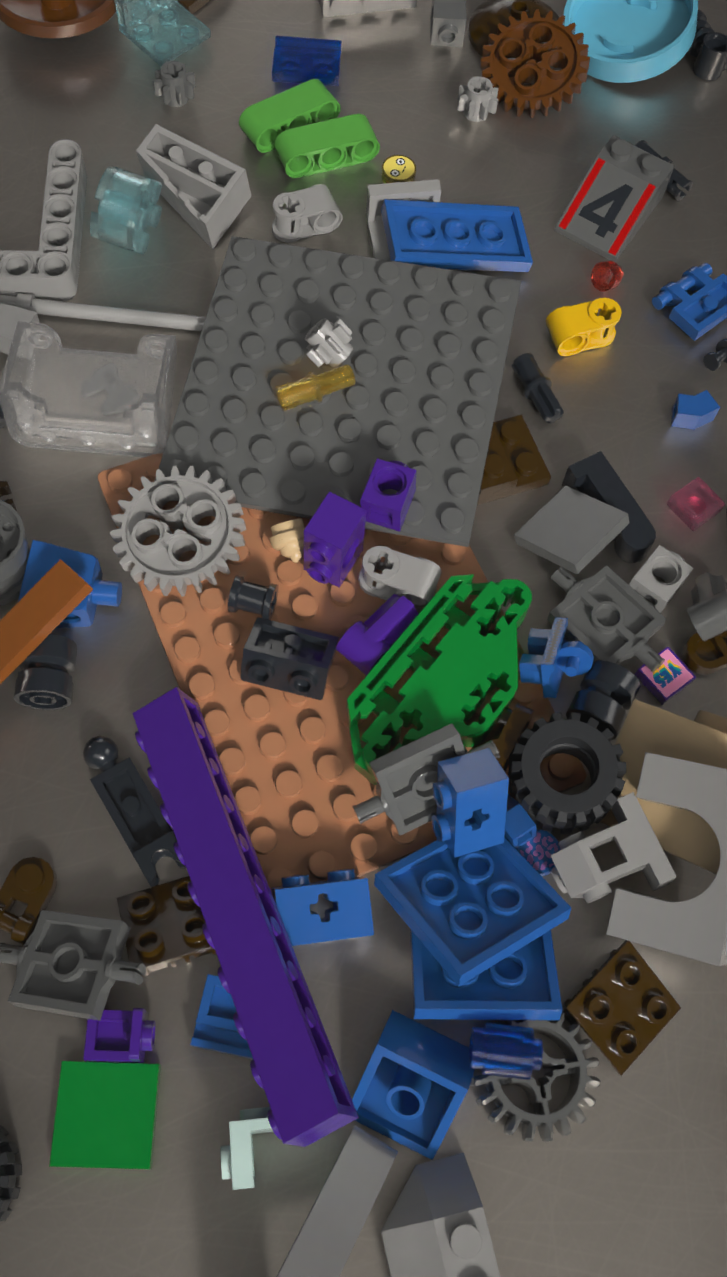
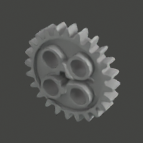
[110,466,247,597]

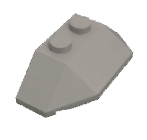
[381,1153,500,1277]

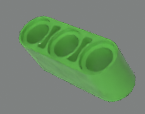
[239,79,341,153]
[274,114,380,178]

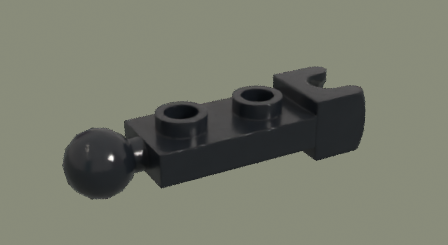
[83,736,186,887]

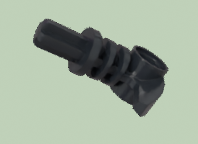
[688,10,727,81]

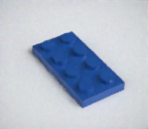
[381,199,533,272]

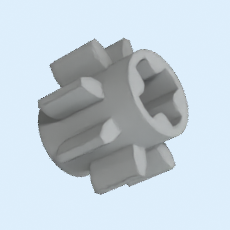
[457,76,499,122]
[305,318,353,368]

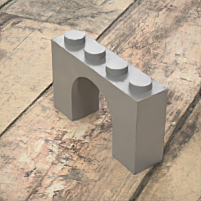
[606,752,727,966]

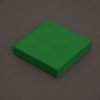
[49,1061,161,1170]

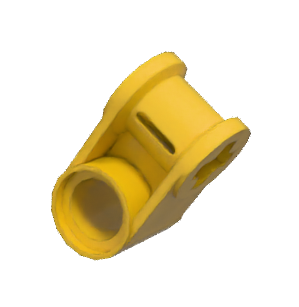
[545,298,622,356]

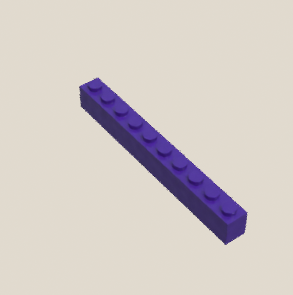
[132,687,359,1147]

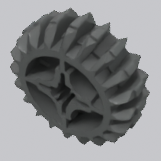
[470,1012,601,1142]

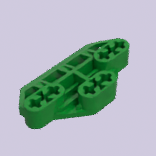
[346,574,532,785]

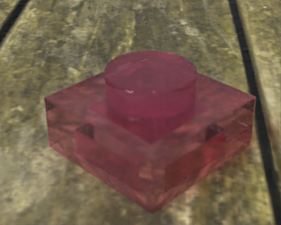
[667,476,725,531]

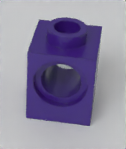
[360,458,417,532]

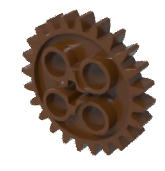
[481,9,590,118]

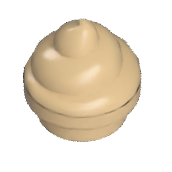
[269,518,306,563]

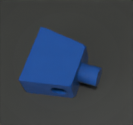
[18,540,122,628]

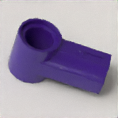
[336,594,419,676]

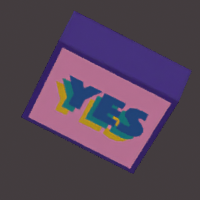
[634,647,696,705]

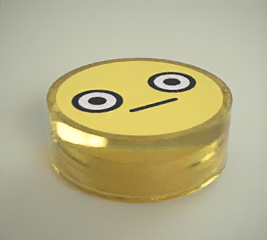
[381,155,416,183]

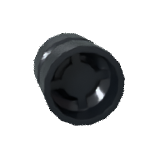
[14,634,77,710]
[565,660,641,740]

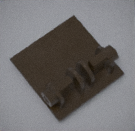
[117,876,216,977]
[562,940,681,1076]

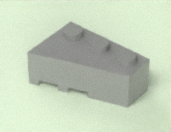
[136,124,251,249]

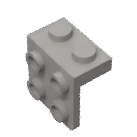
[366,179,441,261]

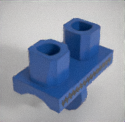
[519,617,594,698]

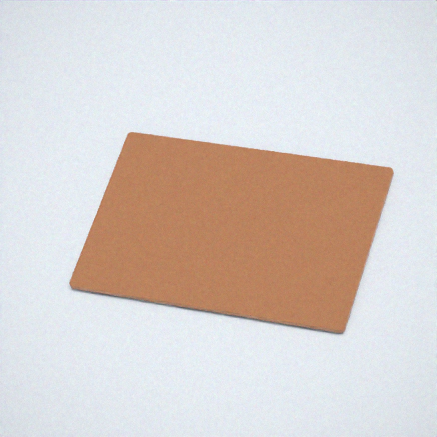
[98,451,587,893]

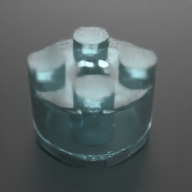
[90,166,162,255]

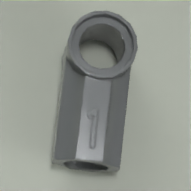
[687,572,727,641]

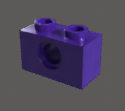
[304,491,367,588]

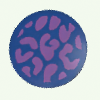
[516,830,561,877]

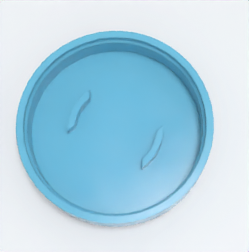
[564,0,698,83]

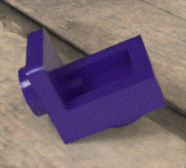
[83,1008,156,1063]

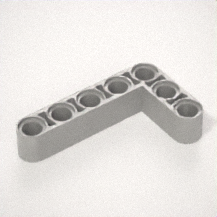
[0,139,87,302]
[276,1125,398,1277]

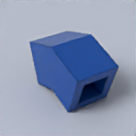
[671,390,720,430]
[504,794,537,849]

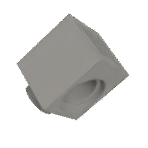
[629,545,693,613]

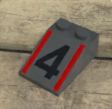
[554,135,674,263]

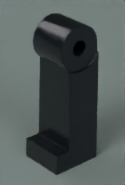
[562,451,656,563]

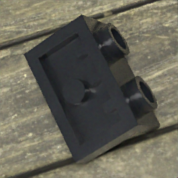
[240,617,339,700]

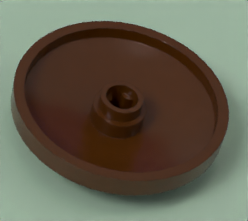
[0,0,121,39]

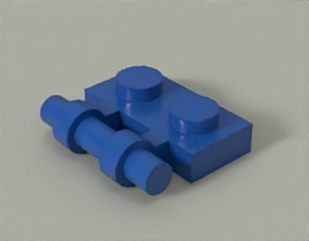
[652,263,727,341]

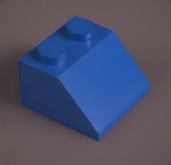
[352,1010,479,1160]

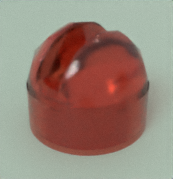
[591,261,623,292]

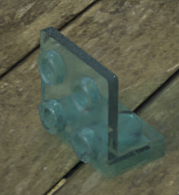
[115,0,211,66]

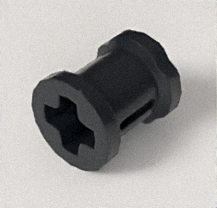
[228,575,279,620]

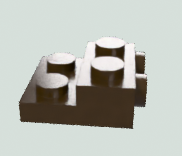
[477,414,551,506]

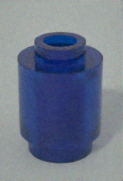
[469,1023,543,1080]

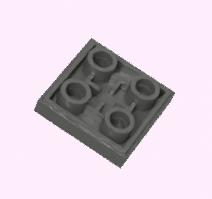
[514,486,629,574]

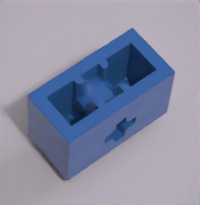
[432,748,509,858]
[271,869,374,946]

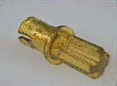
[275,365,355,412]

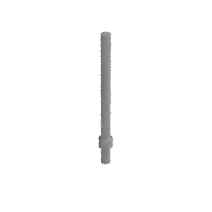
[0,293,206,331]

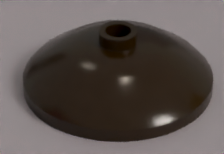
[468,0,559,60]

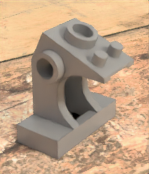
[550,792,677,903]

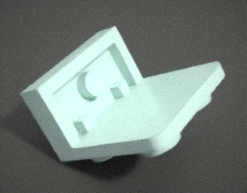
[220,1107,273,1190]

